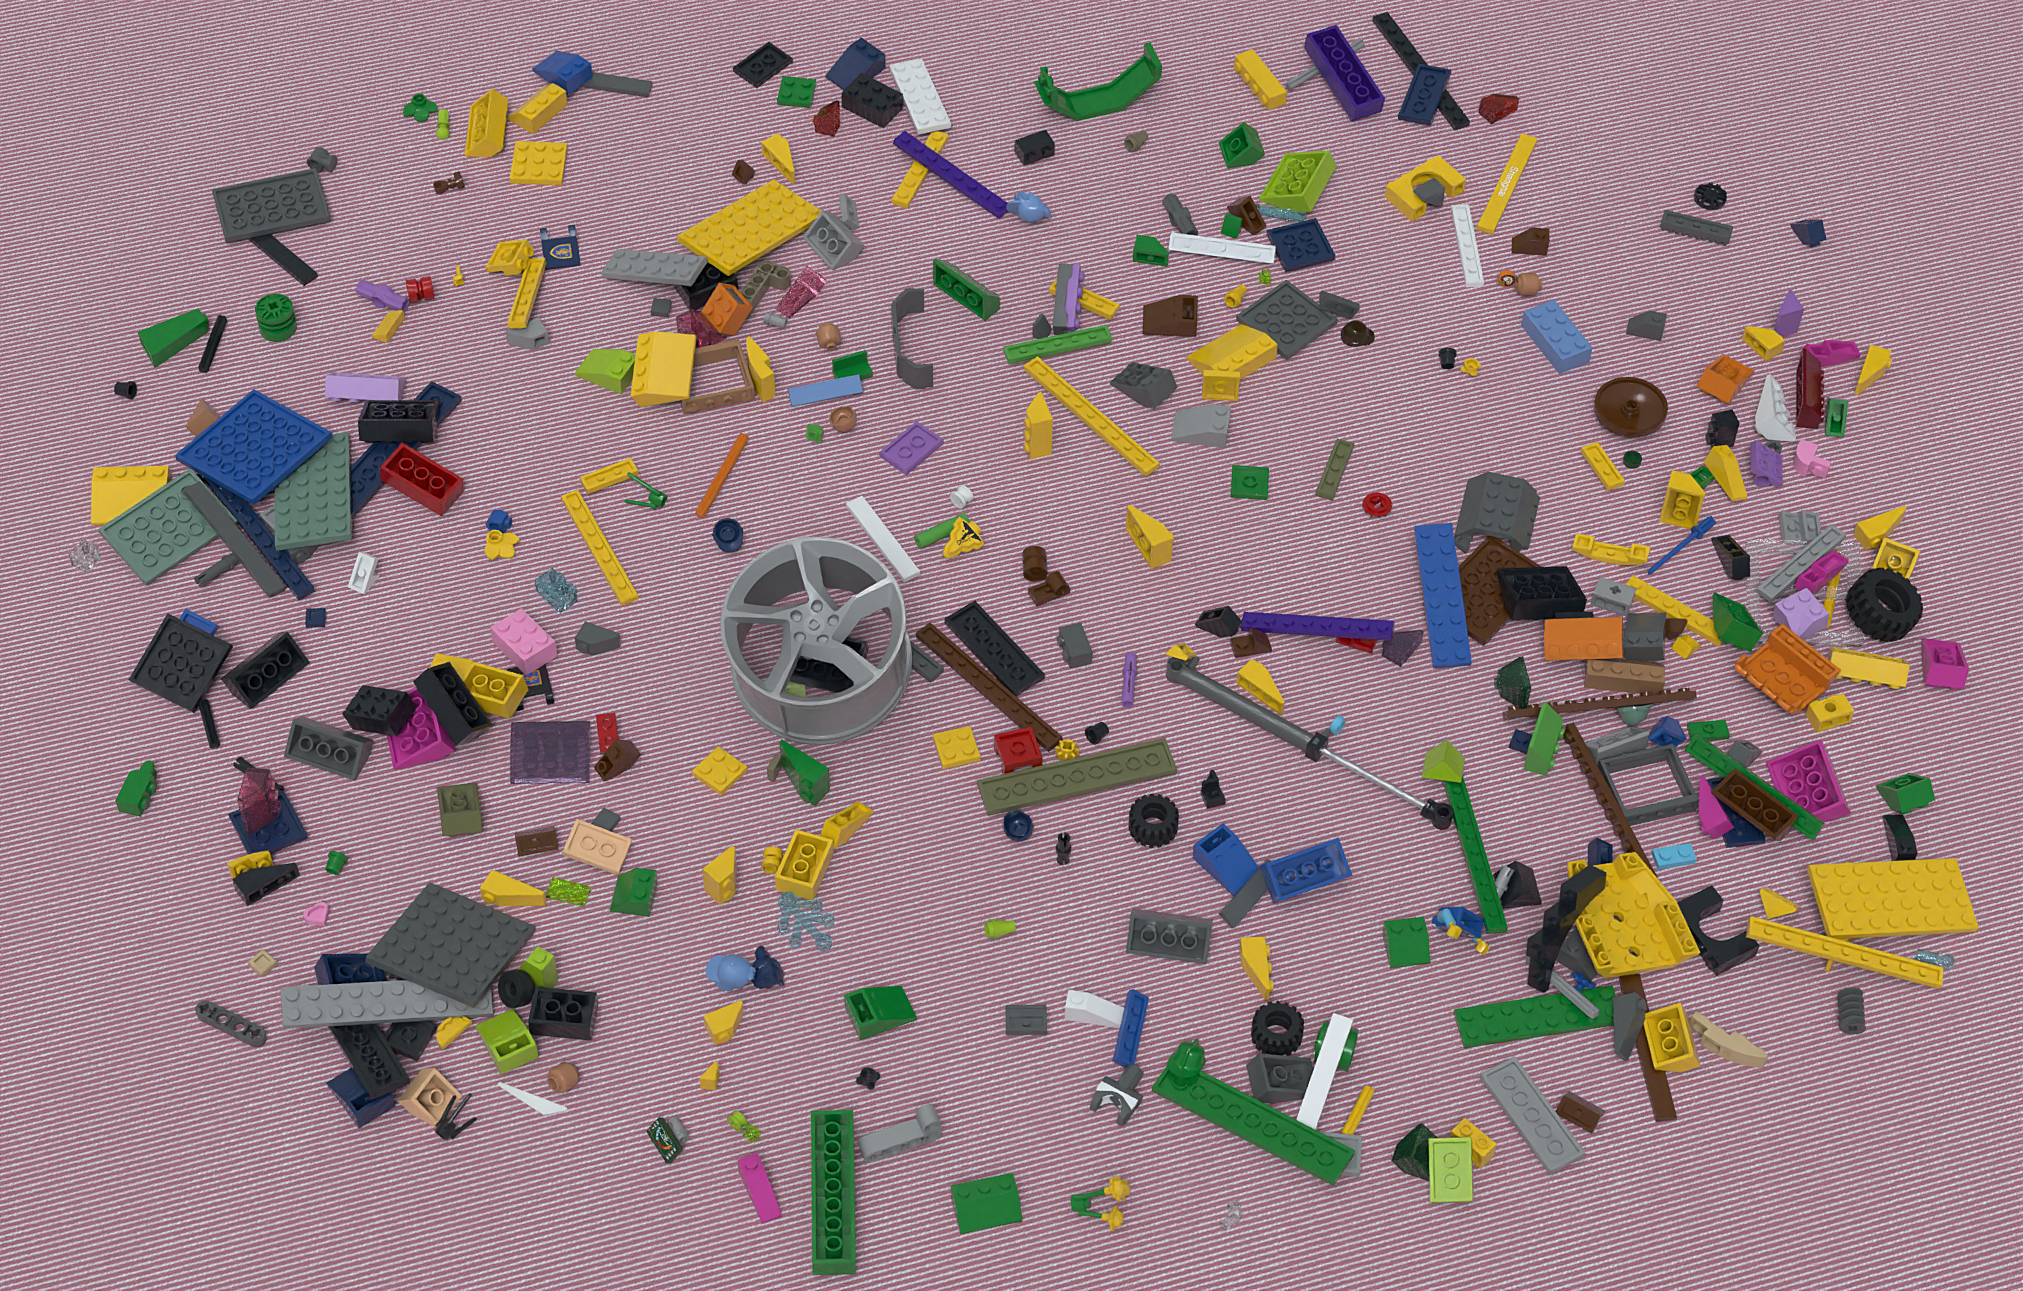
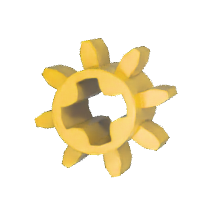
[1055,738,1079,761]

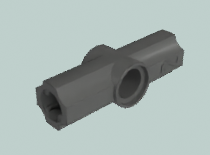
[1162,193,1198,236]

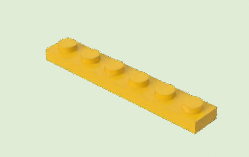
[892,131,949,209]
[507,258,547,329]
[1625,575,1723,647]

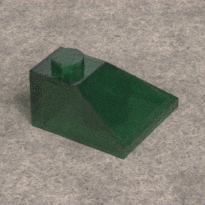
[1494,656,1531,709]
[1391,1123,1438,1182]

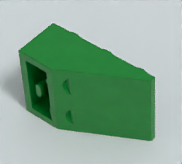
[844,986,917,1040]

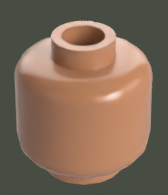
[1514,273,1542,296]
[816,322,841,350]
[547,1062,579,1093]

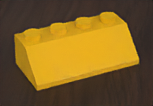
[464,88,508,157]
[1828,646,1910,689]

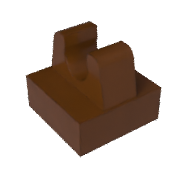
[731,160,756,184]

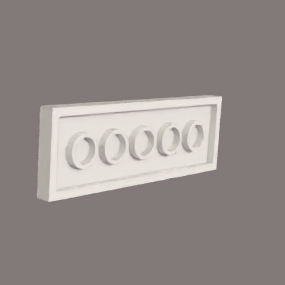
[889,59,951,135]

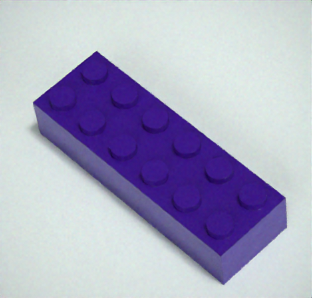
[1304,25,1385,121]

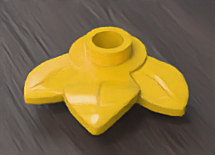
[485,530,520,560]

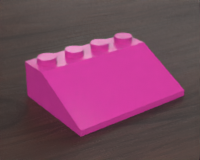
[387,687,455,770]
[1766,739,1851,822]

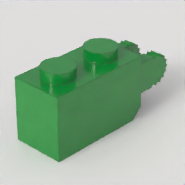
[115,760,157,817]

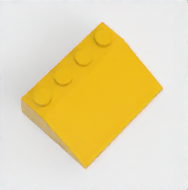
[1186,324,1278,380]
[631,331,696,407]
[91,466,172,525]

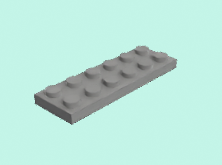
[601,249,708,286]
[1480,1057,1586,1175]

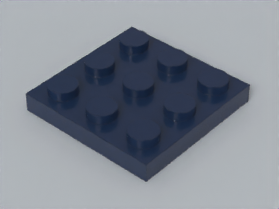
[1267,218,1335,272]
[228,790,308,854]

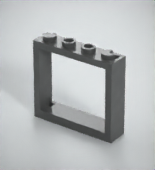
[1598,744,1699,826]

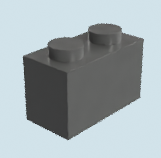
[1056,623,1093,669]

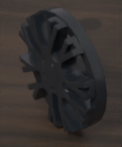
[1694,182,1727,210]

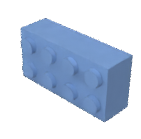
[1521,300,1593,374]

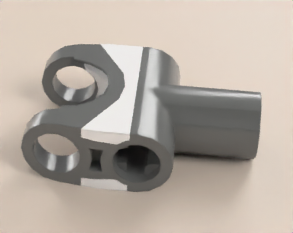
[1090,1064,1144,1126]

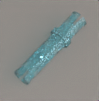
[1255,203,1307,222]

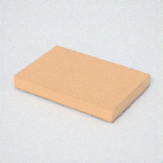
[562,819,633,875]

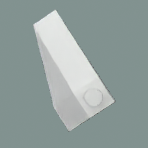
[1755,374,1796,442]

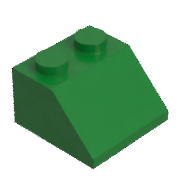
[1219,122,1265,168]
[1876,773,1935,814]
[610,868,658,917]
[1382,917,1431,968]

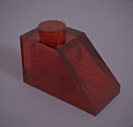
[1478,93,1519,125]
[813,100,840,137]

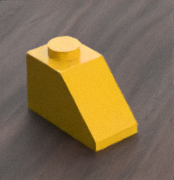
[1742,326,1785,361]
[704,1000,744,1045]

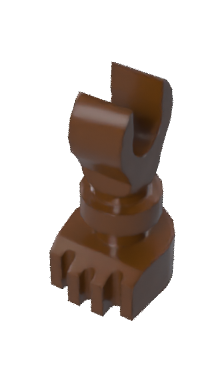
[433,171,465,194]

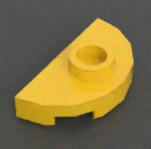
[436,1016,472,1051]

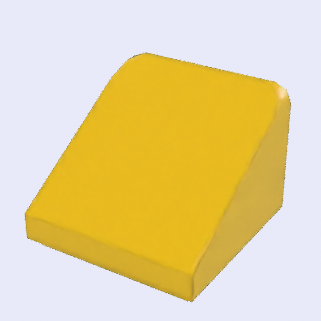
[1672,634,1701,659]
[700,1062,720,1090]

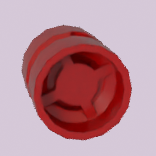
[405,276,435,303]

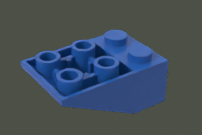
[1193,823,1259,896]

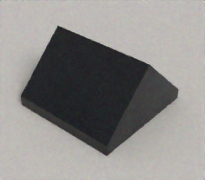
[1493,861,1542,909]

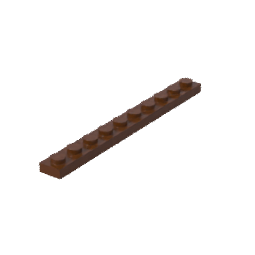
[916,623,1063,752]
[1503,688,1697,720]
[1563,722,1658,878]

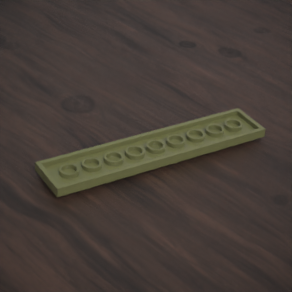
[977,738,1177,816]

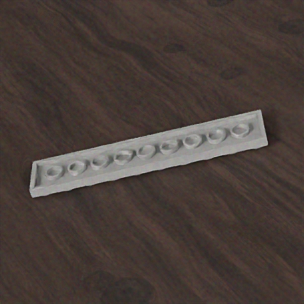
[281,980,493,1029]

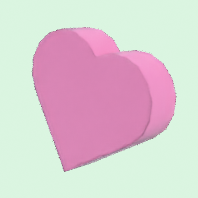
[303,902,329,926]

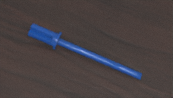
[1648,516,1716,575]

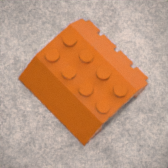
[1734,624,1841,714]

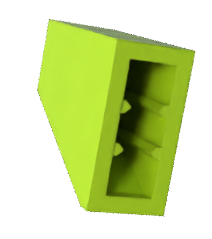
[517,946,558,990]

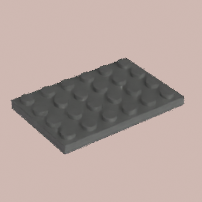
[212,168,331,243]

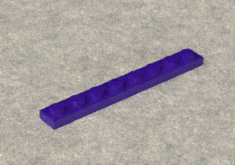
[893,130,1008,219]
[1240,612,1395,640]

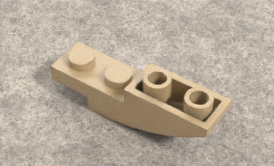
[1690,1011,1768,1068]

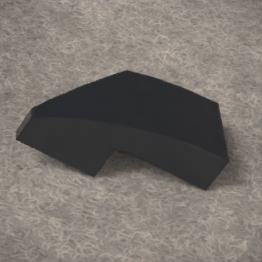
[1201,769,1226,809]

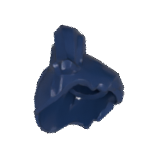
[751,945,784,989]

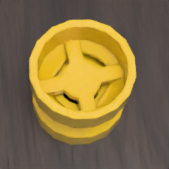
[761,846,783,874]

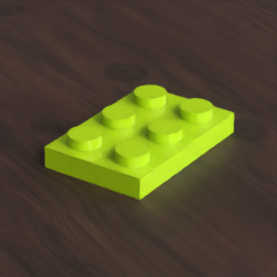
[1429,1137,1474,1203]

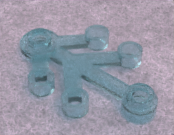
[777,892,834,951]

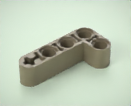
[735,261,791,320]

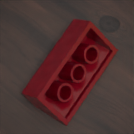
[1796,348,1824,429]

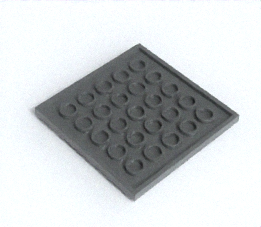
[366,882,535,1008]

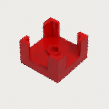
[994,726,1043,774]

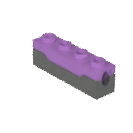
[1052,264,1084,335]

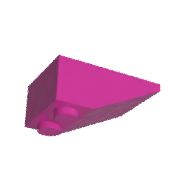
[1921,638,1969,690]

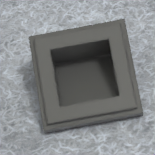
[1032,313,1052,339]

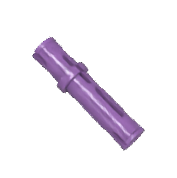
[1121,653,1138,707]

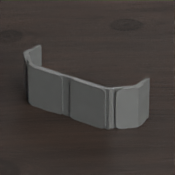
[891,288,933,389]

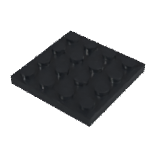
[128,613,233,713]

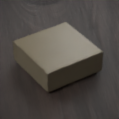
[767,754,782,782]

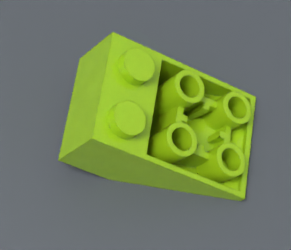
[475,1009,539,1075]

